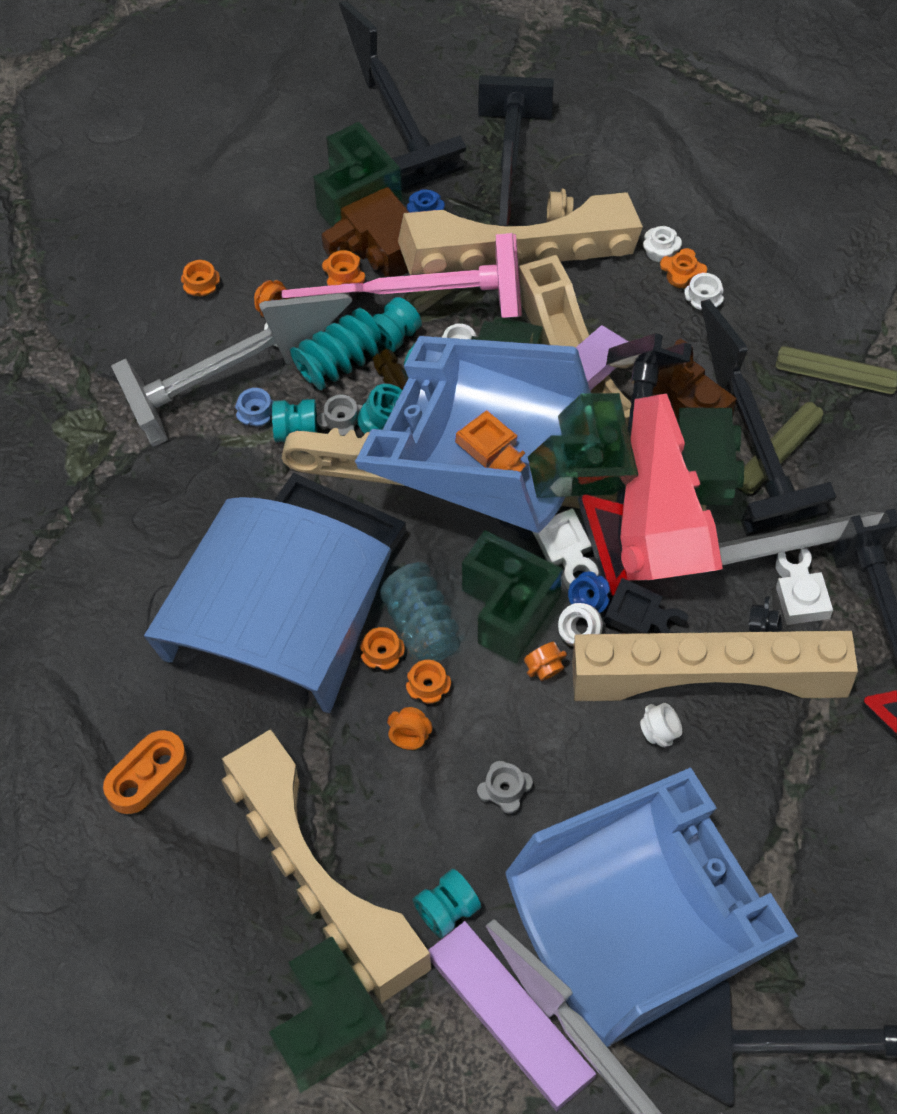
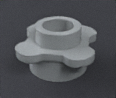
[317,395,362,436]
[477,761,533,814]

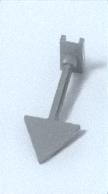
[111,293,352,448]
[486,919,722,1114]

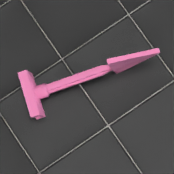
[281,233,522,318]

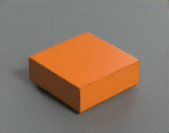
[455,410,518,468]

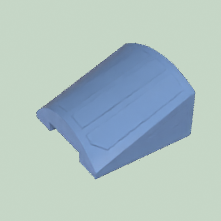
[355,336,594,533]
[144,497,391,713]
[505,768,798,1047]

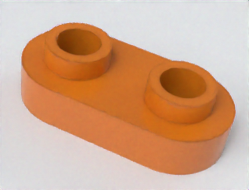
[103,730,187,814]

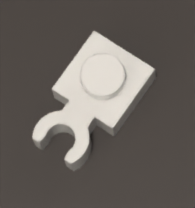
[533,508,598,590]
[776,548,833,625]

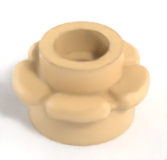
[547,188,573,222]

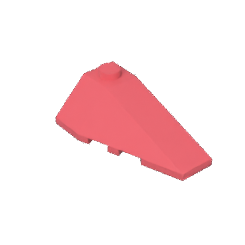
[620,394,723,581]

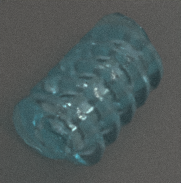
[380,562,461,663]

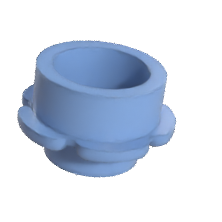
[235,388,273,427]

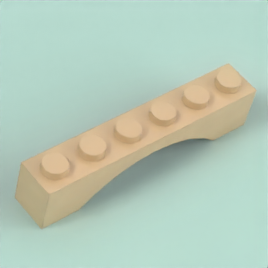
[398,192,643,276]
[519,255,631,470]
[572,631,858,701]
[221,729,431,1003]

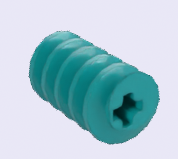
[290,307,381,391]

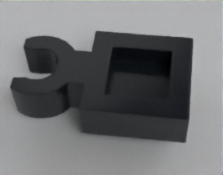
[602,578,689,634]

